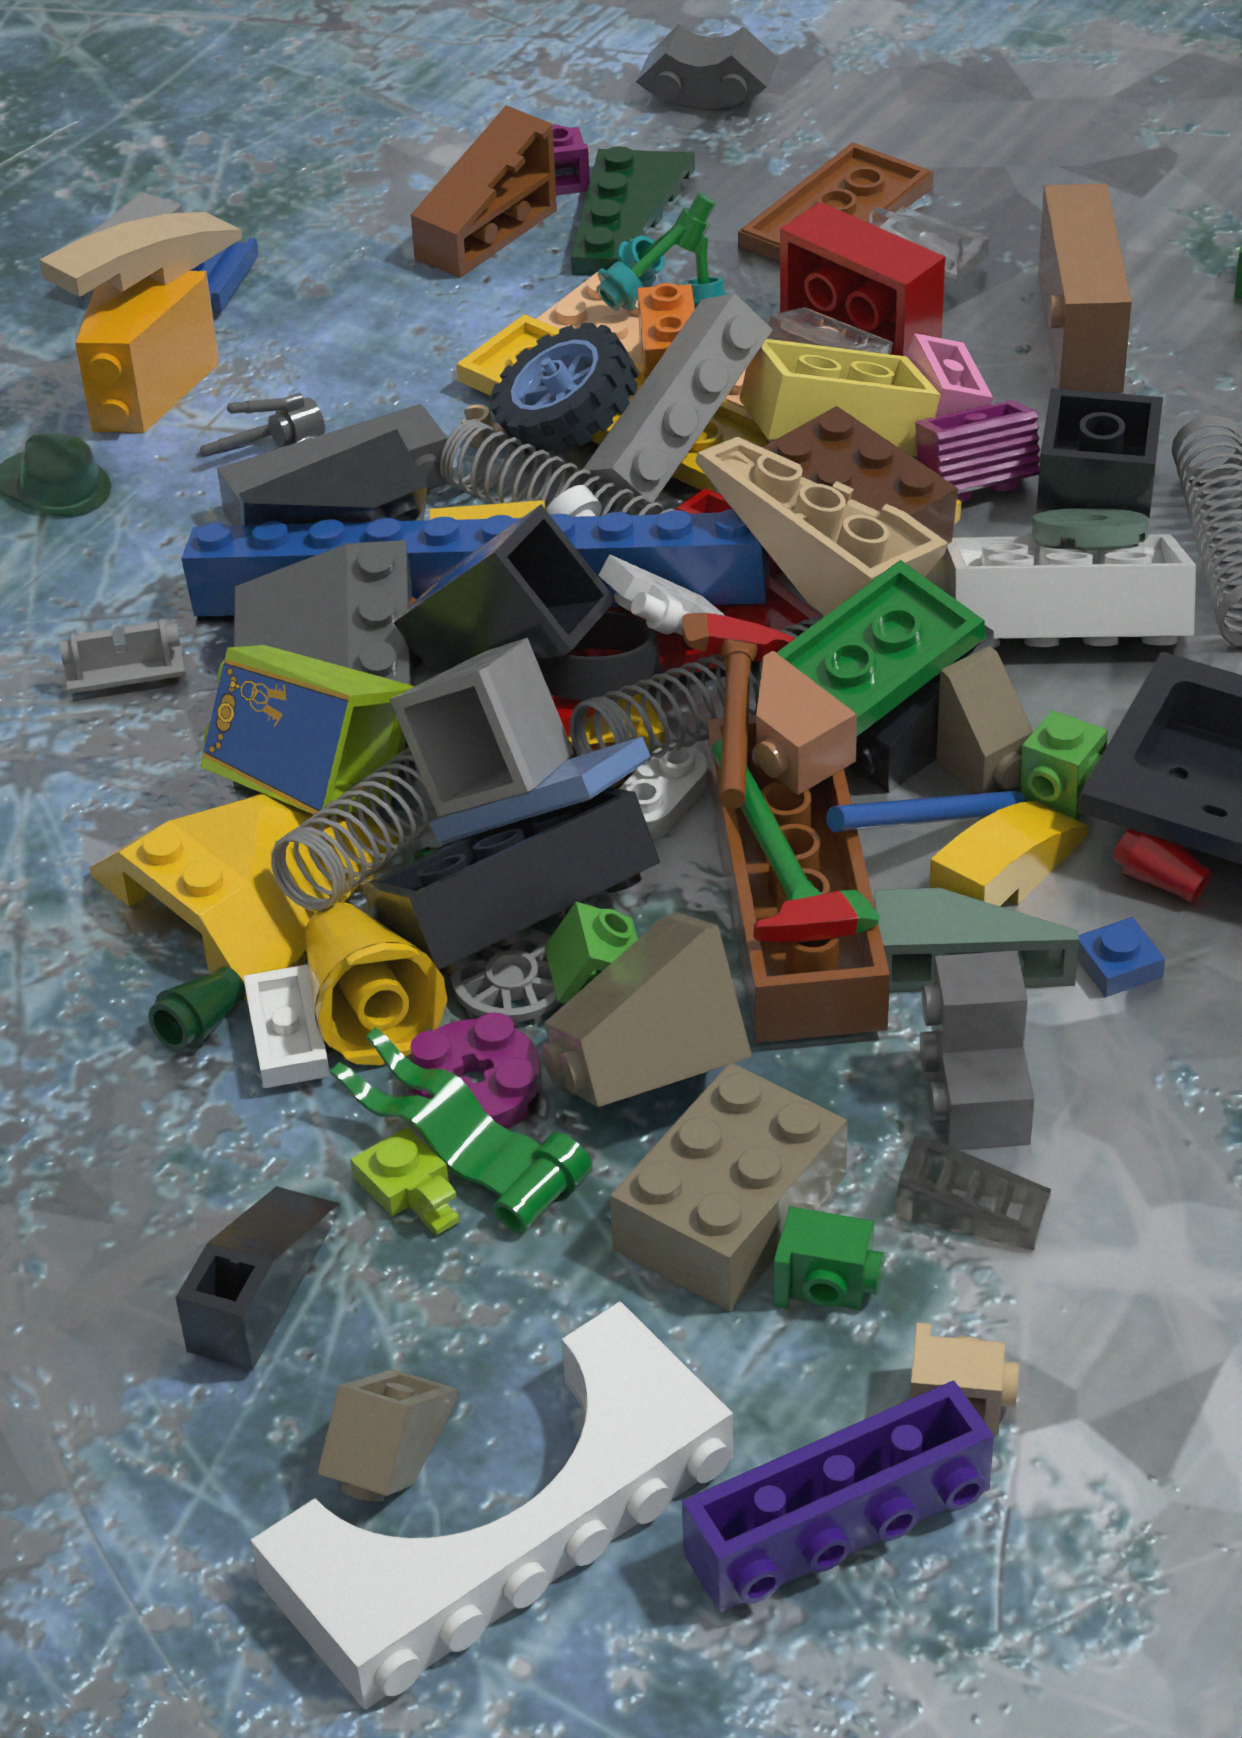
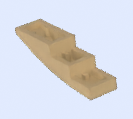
[39,212,242,297]

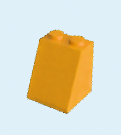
[75,271,219,433]

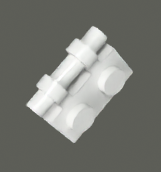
[598,555,725,636]

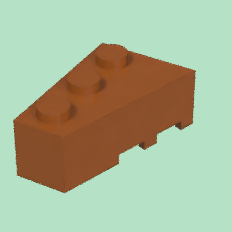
[411,105,557,278]

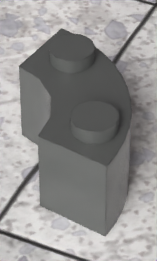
[636,24,779,109]

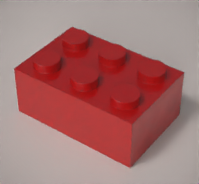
[780,202,945,356]

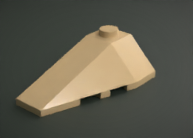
[696,437,948,616]

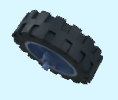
[490,323,639,457]

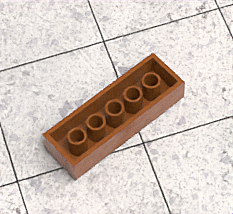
[707,715,890,1043]

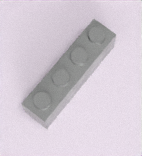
[584,293,773,507]

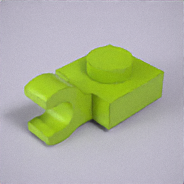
[350,1126,460,1235]

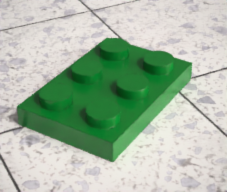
[762,560,987,737]

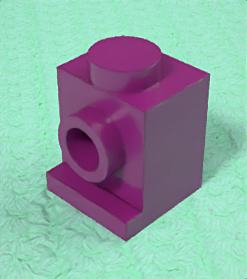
[552,124,590,196]

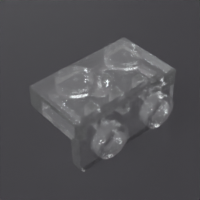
[869,207,989,285]

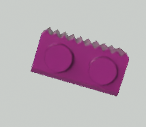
[915,400,1040,502]

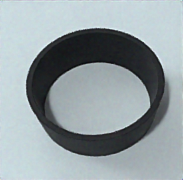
[536,611,662,701]

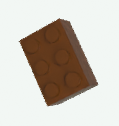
[762,406,958,544]

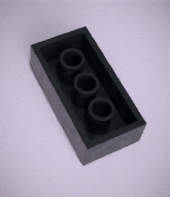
[361,788,661,974]

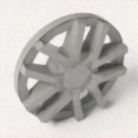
[451,929,560,1024]

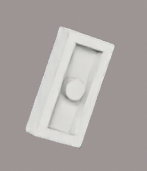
[243,964,330,1089]

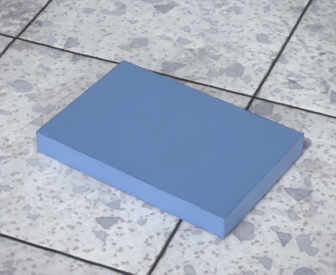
[429,736,651,844]

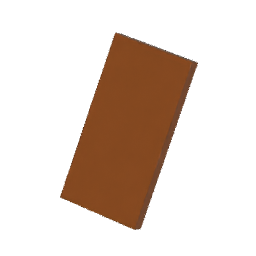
[738,142,934,263]

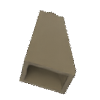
[542,912,752,1107]

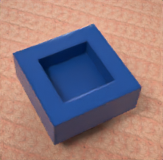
[1078,917,1165,997]

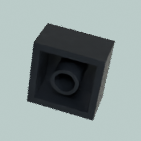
[1036,388,1163,519]

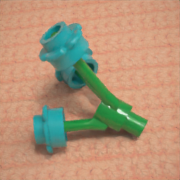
[596,193,730,311]

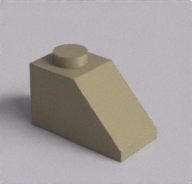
[936,646,1033,794]
[317,1369,459,1502]

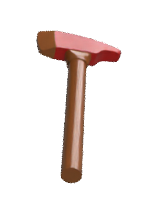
[681,613,795,809]

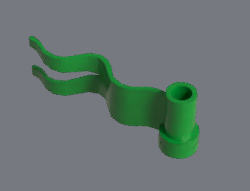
[330,1027,593,1234]

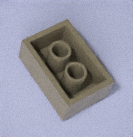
[610,1063,848,1312]

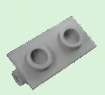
[59,619,186,694]

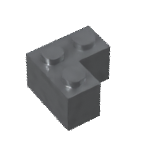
[920,950,1035,1150]

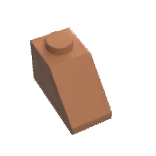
[755,651,857,795]

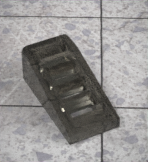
[896,1136,1051,1250]

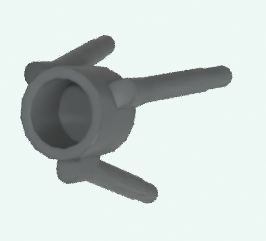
[200,392,325,455]

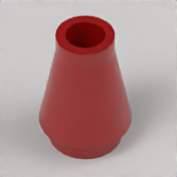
[1112,828,1213,904]

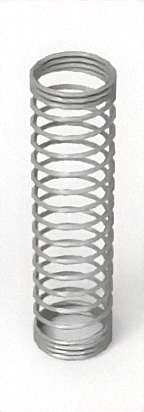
[1172,415,1242,647]
[440,419,674,516]
[271,747,438,911]

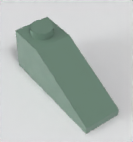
[874,888,1079,991]

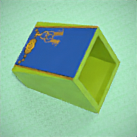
[200,645,414,816]

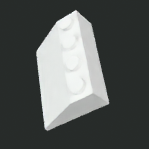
[944,534,1196,647]

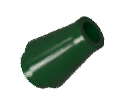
[148,966,246,1051]

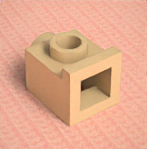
[910,1323,1019,1436]

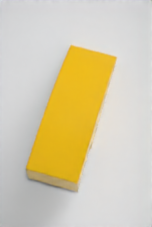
[929,800,1089,906]

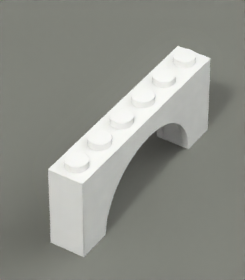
[250,1301,734,1710]

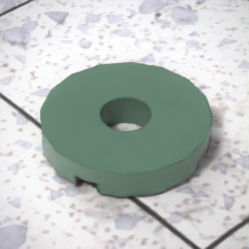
[1032,508,1148,550]

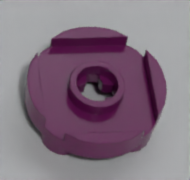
[408,1012,542,1129]

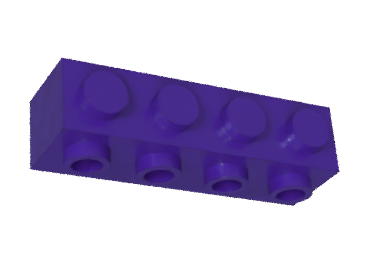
[682,1380,994,1613]

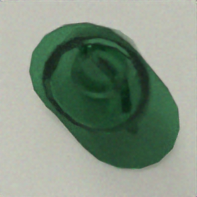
[0,433,112,517]

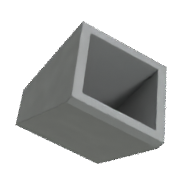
[389,638,574,817]

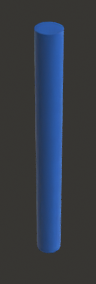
[826,791,1026,832]

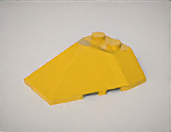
[89,793,399,1002]

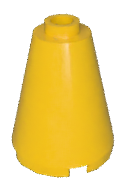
[305,902,447,1065]

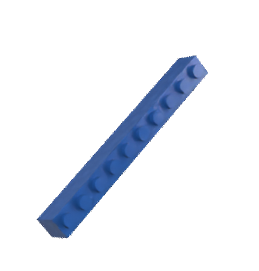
[181,509,770,616]

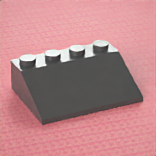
[233,540,417,788]

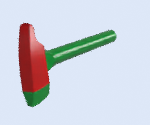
[711,738,880,942]

